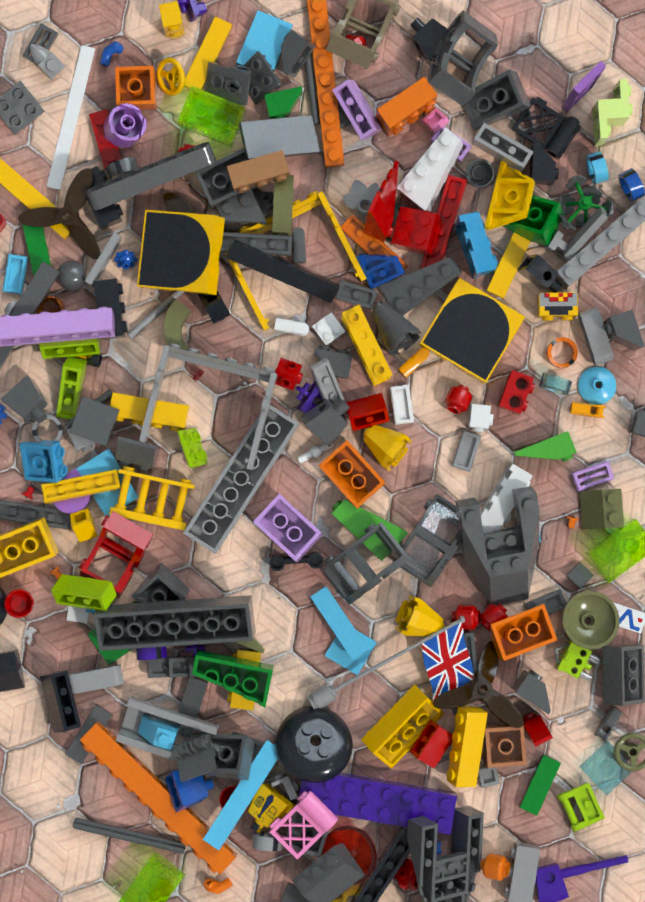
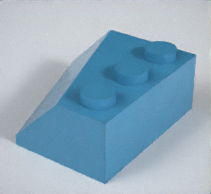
[454,212,498,279]

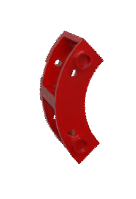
[79,511,153,598]

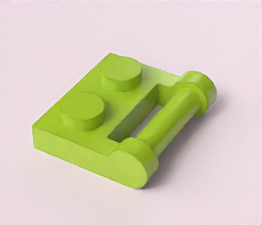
[557,782,605,832]

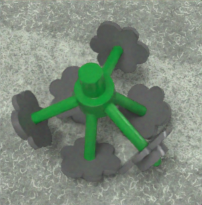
[558,175,614,230]

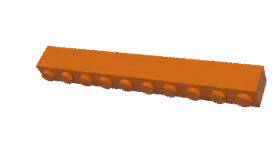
[80,721,237,874]

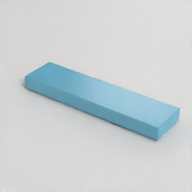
[311,586,369,661]

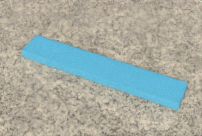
[203,740,278,850]

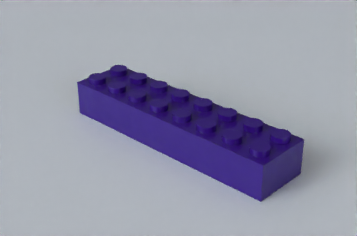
[298,772,457,835]

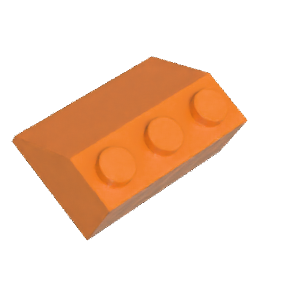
[318,440,385,508]
[490,604,557,661]

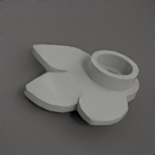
[343,180,380,216]

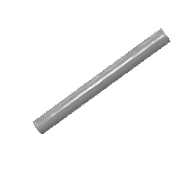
[127,290,185,339]

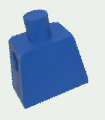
[165,770,214,813]

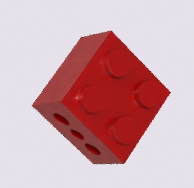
[391,207,442,256]

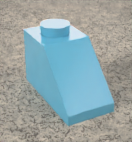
[138,714,180,751]

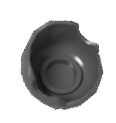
[465,159,495,188]
[57,260,86,292]

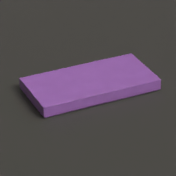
[562,61,606,112]

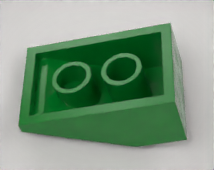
[503,195,564,246]

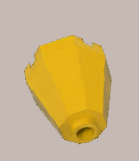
[363,425,412,472]
[395,595,445,636]

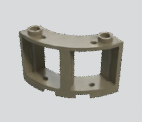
[326,0,401,69]

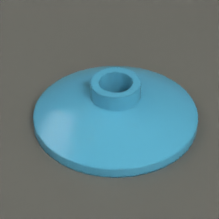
[578,366,616,405]

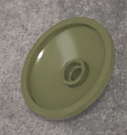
[562,591,619,649]

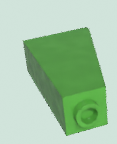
[332,499,408,561]

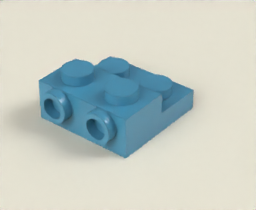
[19,440,67,483]

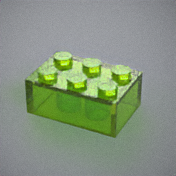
[177,86,246,147]

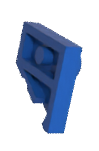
[355,254,405,289]

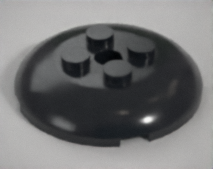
[275,706,353,783]

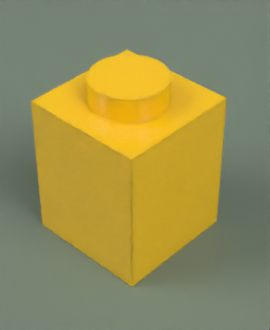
[70,508,98,543]

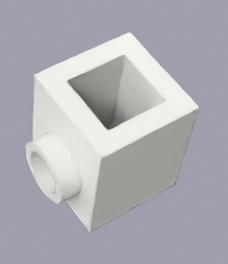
[468,404,493,433]

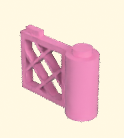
[270,791,338,860]

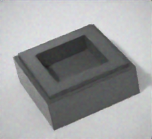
[566,562,594,589]

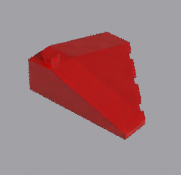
[364,160,399,242]

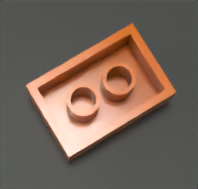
[376,77,438,137]

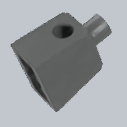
[0,375,48,423]
[301,399,350,447]

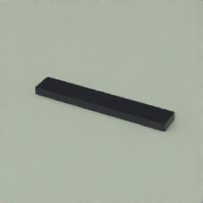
[226,239,339,303]

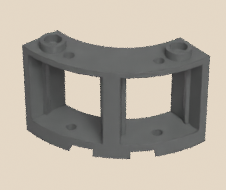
[428,10,498,106]
[321,522,410,605]

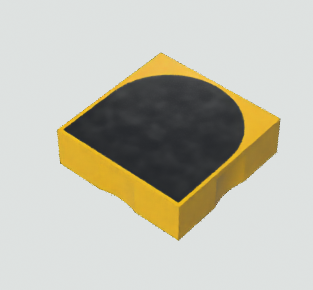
[137,210,225,295]
[419,278,525,384]

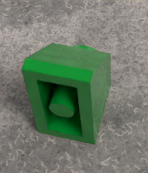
[264,86,303,119]

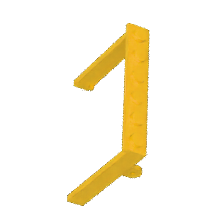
[224,191,367,331]

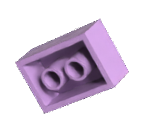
[253,494,323,562]

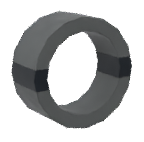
[106,157,139,179]

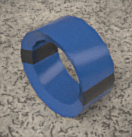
[618,168,645,202]

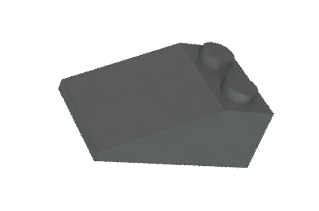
[464,70,531,130]
[192,733,255,780]

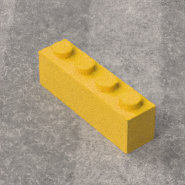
[110,393,190,431]
[446,706,488,787]

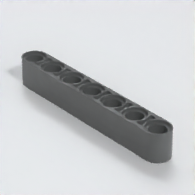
[86,142,216,210]

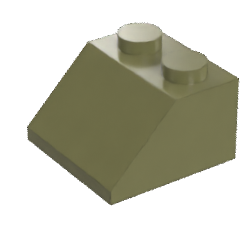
[579,489,624,530]

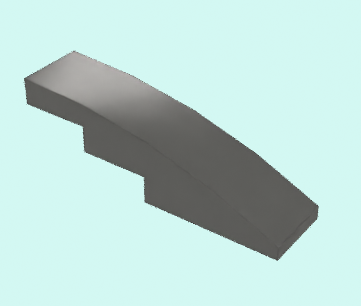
[147,656,198,678]

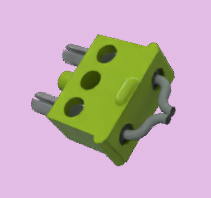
[554,639,601,681]

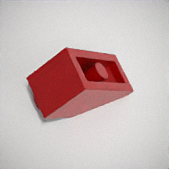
[523,712,553,747]

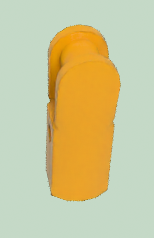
[398,348,429,378]
[570,401,606,418]

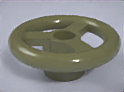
[614,733,645,771]

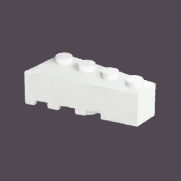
[397,128,464,212]
[480,464,533,533]

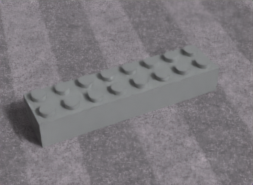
[183,405,300,554]

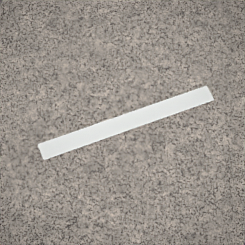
[47,45,95,190]

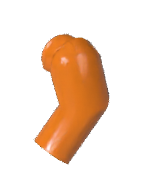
[203,877,233,894]

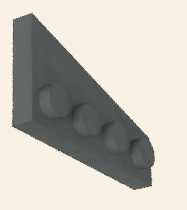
[379,257,463,316]

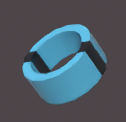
[586,151,609,185]

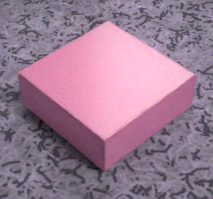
[422,108,449,134]

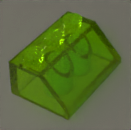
[586,519,645,583]
[118,852,186,902]

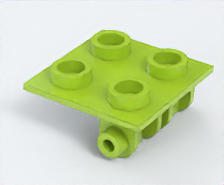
[177,428,208,469]

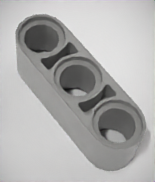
[578,307,614,366]
[68,664,124,694]

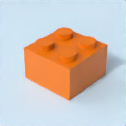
[115,66,157,110]

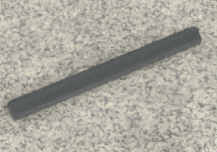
[73,817,186,854]

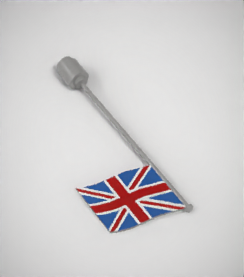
[308,616,474,709]

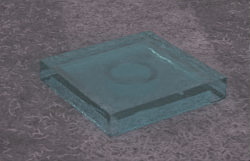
[579,740,633,796]

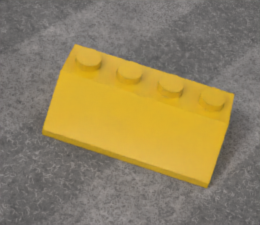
[361,684,445,769]

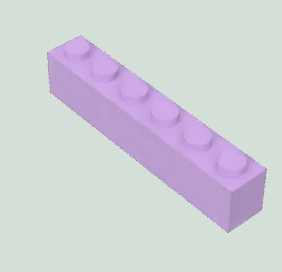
[0,307,115,347]

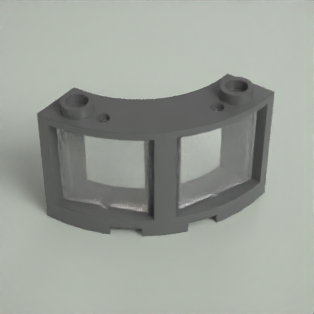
[392,494,461,587]

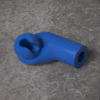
[100,41,123,67]

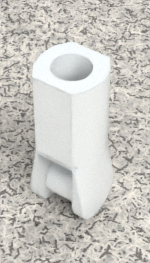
[274,318,309,336]

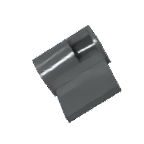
[205,62,251,106]

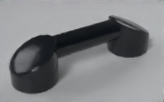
[269,551,323,571]

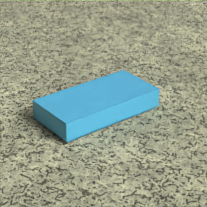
[2,254,28,295]

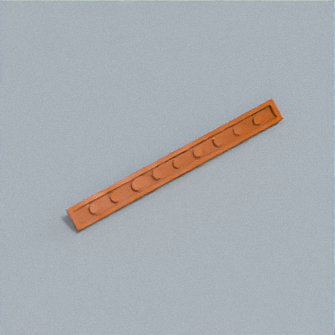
[307,0,344,168]

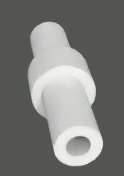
[297,443,335,464]

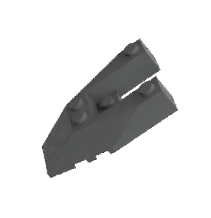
[455,486,540,605]
[407,806,484,902]

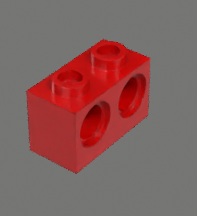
[497,370,535,415]

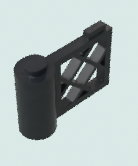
[512,97,581,159]

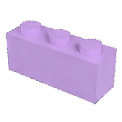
[332,80,383,140]

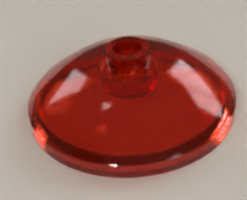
[321,825,377,885]

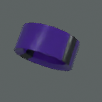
[136,646,167,660]

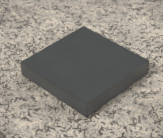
[70,397,120,446]

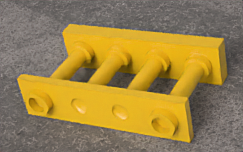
[341,305,393,386]
[109,466,195,531]

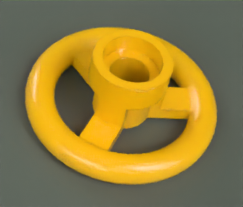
[157,57,185,96]

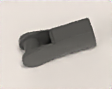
[292,228,306,264]
[594,706,623,742]

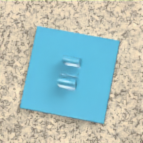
[325,629,377,675]

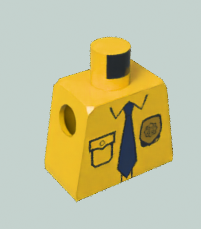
[248,783,295,833]

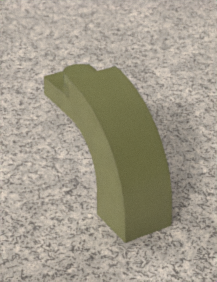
[272,175,294,236]
[163,299,195,365]

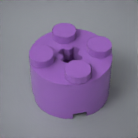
[103,103,147,148]

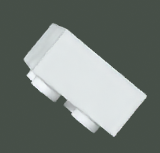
[312,312,345,346]

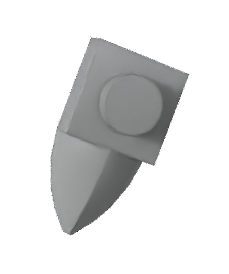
[30,44,65,80]

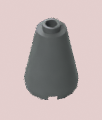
[372,302,422,356]

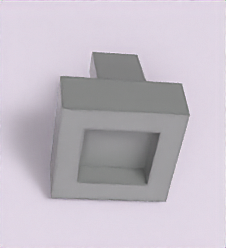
[543,231,568,252]

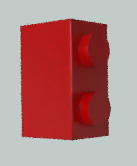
[346,393,390,431]
[409,719,453,768]

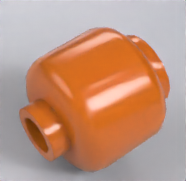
[480,853,510,881]

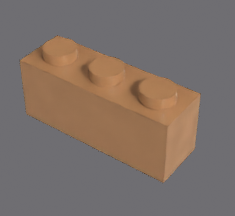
[227,150,290,193]

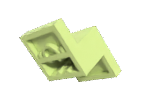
[592,79,633,146]

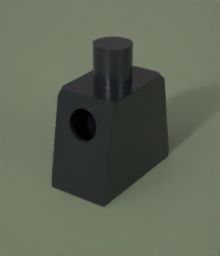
[410,18,449,66]
[517,254,562,293]

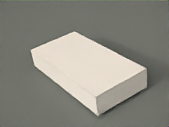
[390,384,414,425]

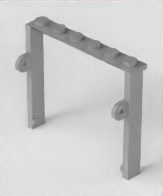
[139,343,278,470]

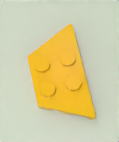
[485,161,535,230]

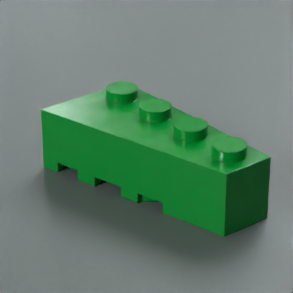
[192,650,274,708]

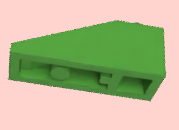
[513,431,577,462]

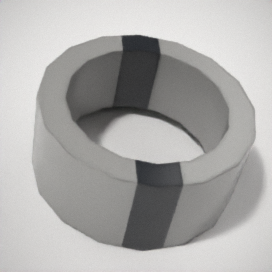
[32,415,64,443]
[252,831,283,851]

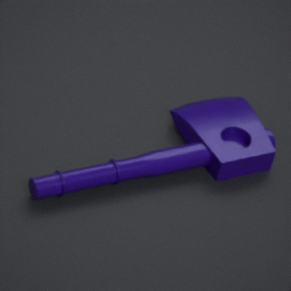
[535,855,629,902]

